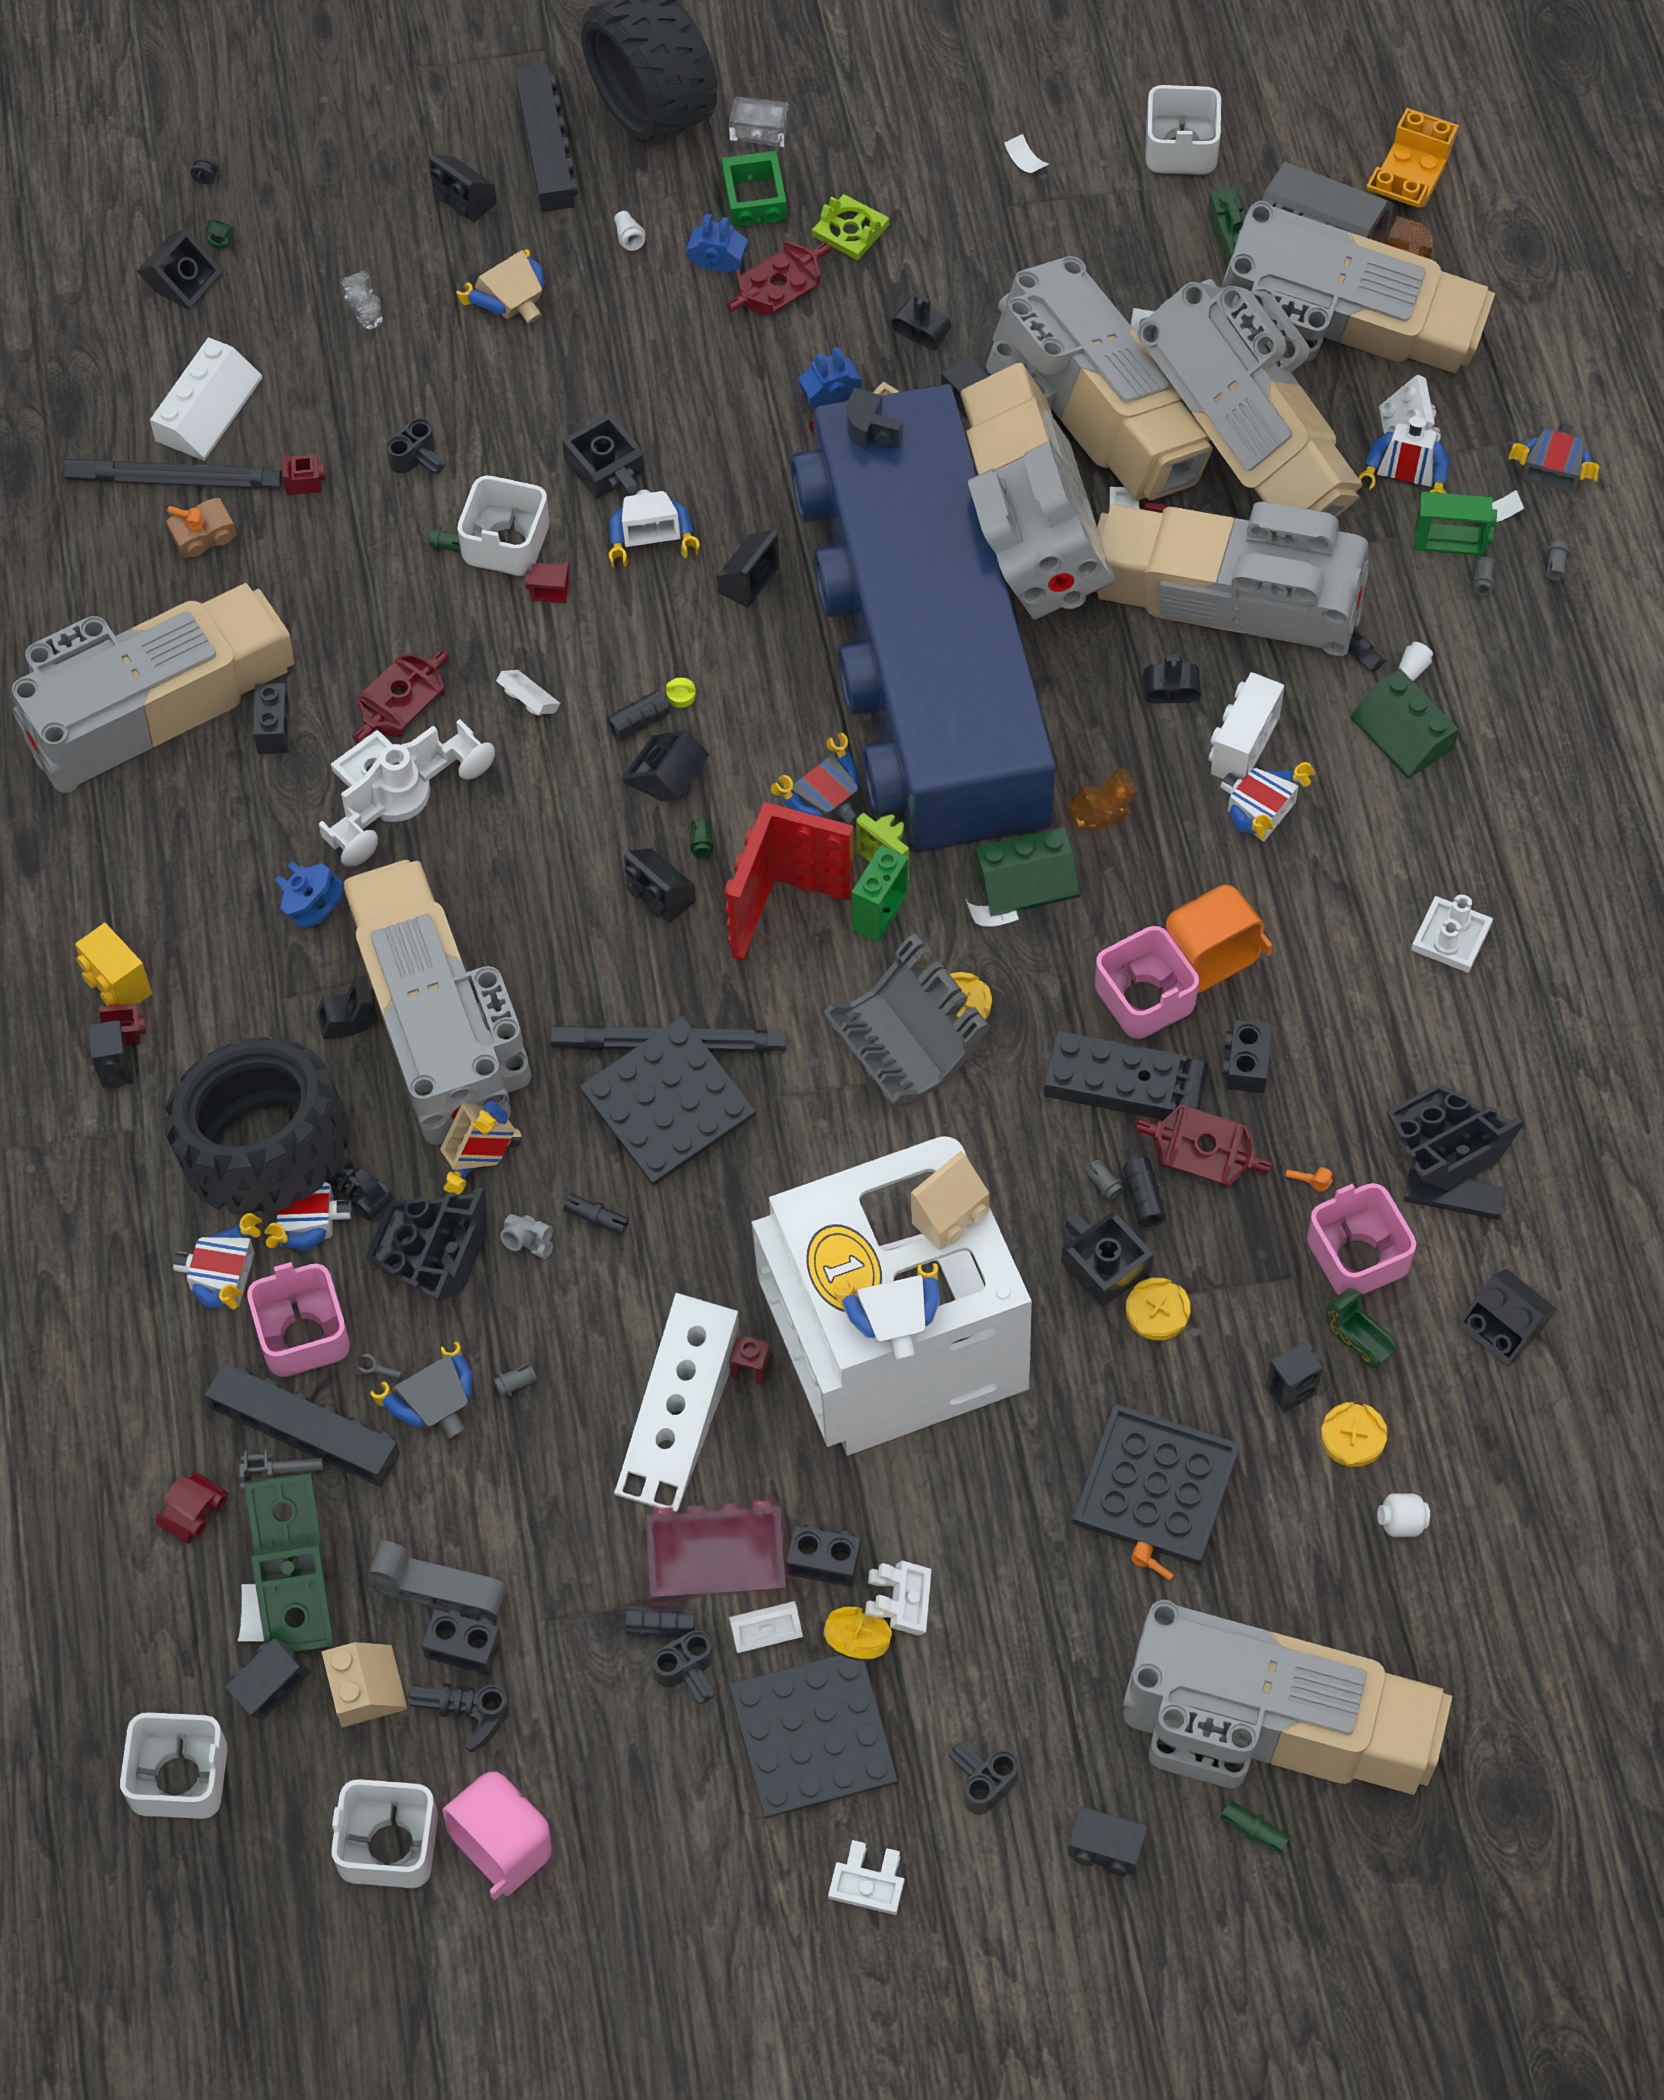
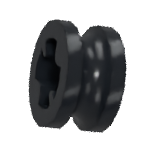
[190,157,218,185]

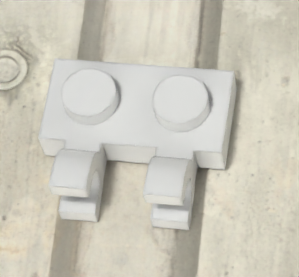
[865,1561,931,1636]
[828,1840,905,1915]

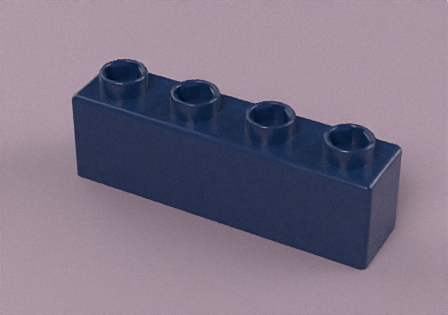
[790,384,1055,851]

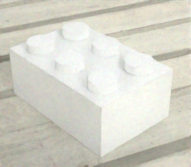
[1208,672,1284,780]

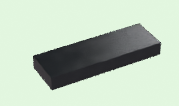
[1404,1168,1505,1220]

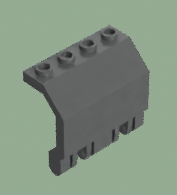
[1261,161,1394,239]
[824,933,990,1104]

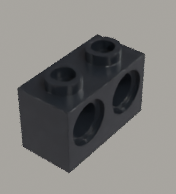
[253,683,290,754]
[1222,1019,1272,1093]
[1266,1342,1323,1413]
[786,1524,861,1587]
[422,1609,502,1676]

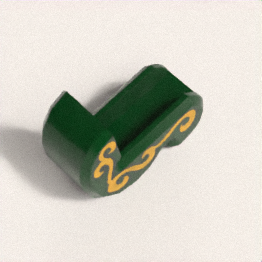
[1325,1288,1397,1368]

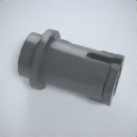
[1546,541,1570,581]
[1471,557,1495,596]
[1084,1160,1124,1201]
[493,1362,537,1397]

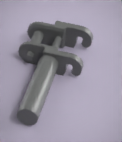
[240,1448,324,1492]

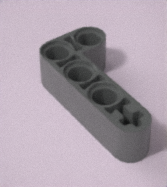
[368,1541,507,1620]

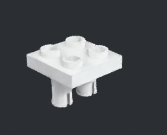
[1379,375,1441,442]
[1411,895,1493,973]

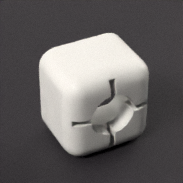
[1146,85,1221,175]
[457,476,550,576]
[120,1713,228,1819]
[332,1779,438,1888]

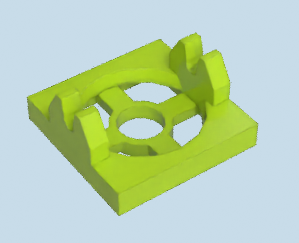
[812,194,890,260]
[856,813,909,880]

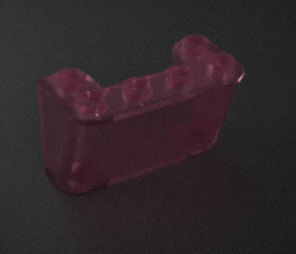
[646,1500,786,1597]

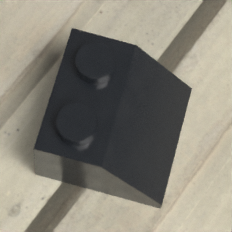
[137,229,223,309]
[716,530,779,608]
[621,730,710,801]

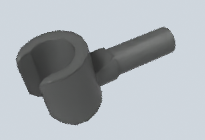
[353,1354,401,1380]

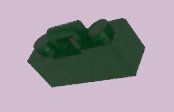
[1208,187,1246,270]

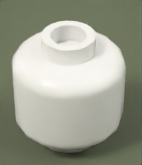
[1377,1493,1430,1537]

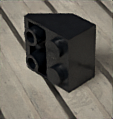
[429,154,497,222]
[624,848,696,924]
[1458,1269,1557,1365]

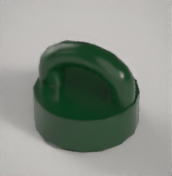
[206,220,235,249]

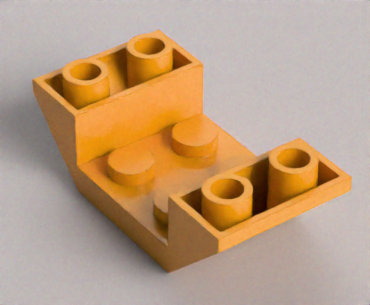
[1366,108,1459,208]

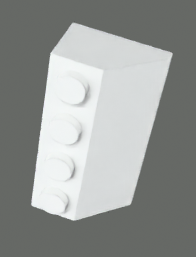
[150,337,262,461]

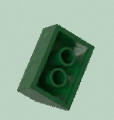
[1350,668,1459,779]
[975,827,1080,916]

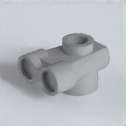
[500,1214,553,1259]

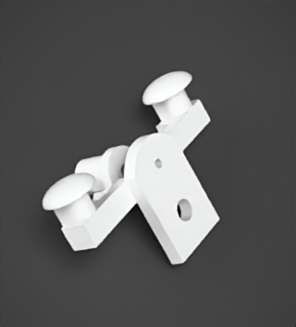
[319,719,495,867]

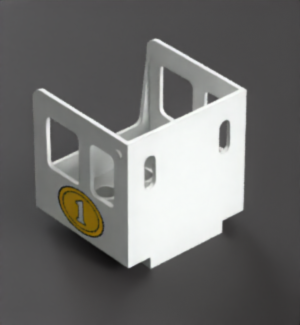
[752,1136,1032,1456]

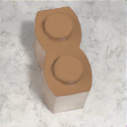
[166,498,237,558]

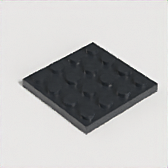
[579,1016,756,1186]
[1073,1403,1241,1566]
[729,1654,898,1819]

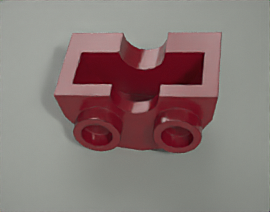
[156,1470,229,1545]

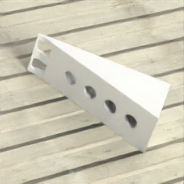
[614,1293,740,1514]

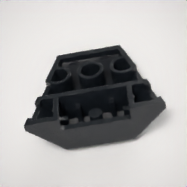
[1387,1084,1523,1190]
[366,1188,486,1302]

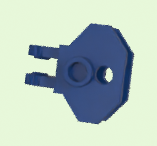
[686,214,748,273]
[798,347,862,407]
[275,861,344,929]

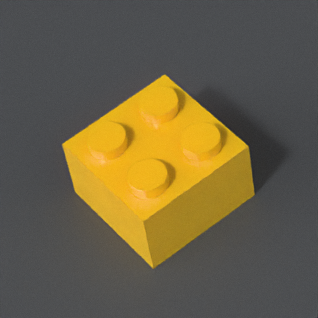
[75,923,152,1006]

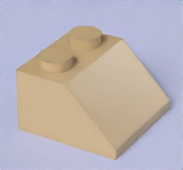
[911,1151,989,1250]
[322,1642,408,1727]

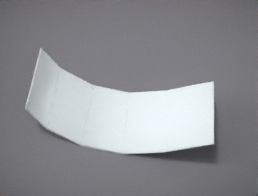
[1004,134,1049,173]
[1492,490,1524,522]
[966,899,1019,927]
[238,1584,264,1641]

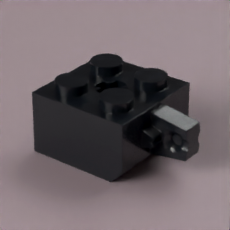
[562,413,645,499]
[1061,1212,1154,1308]

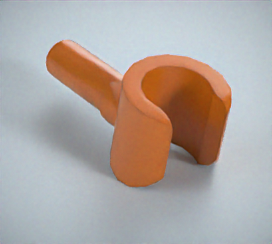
[167,506,205,531]
[1286,1167,1333,1192]
[1131,1542,1174,1581]

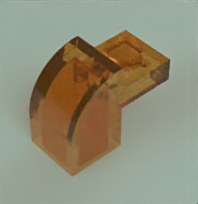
[1388,216,1433,259]
[1066,768,1138,830]

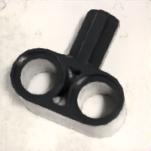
[891,293,952,349]
[386,418,445,474]
[1143,653,1201,704]
[652,1631,715,1704]
[949,1742,1019,1815]

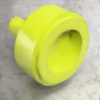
[666,677,696,708]

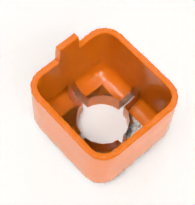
[1166,884,1272,993]

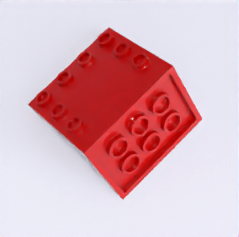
[724,802,854,961]

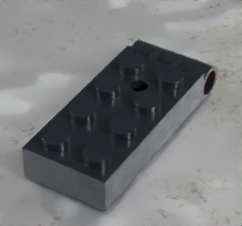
[1044,1031,1209,1120]

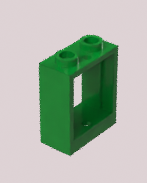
[721,151,787,227]
[1414,492,1497,556]
[851,845,908,942]

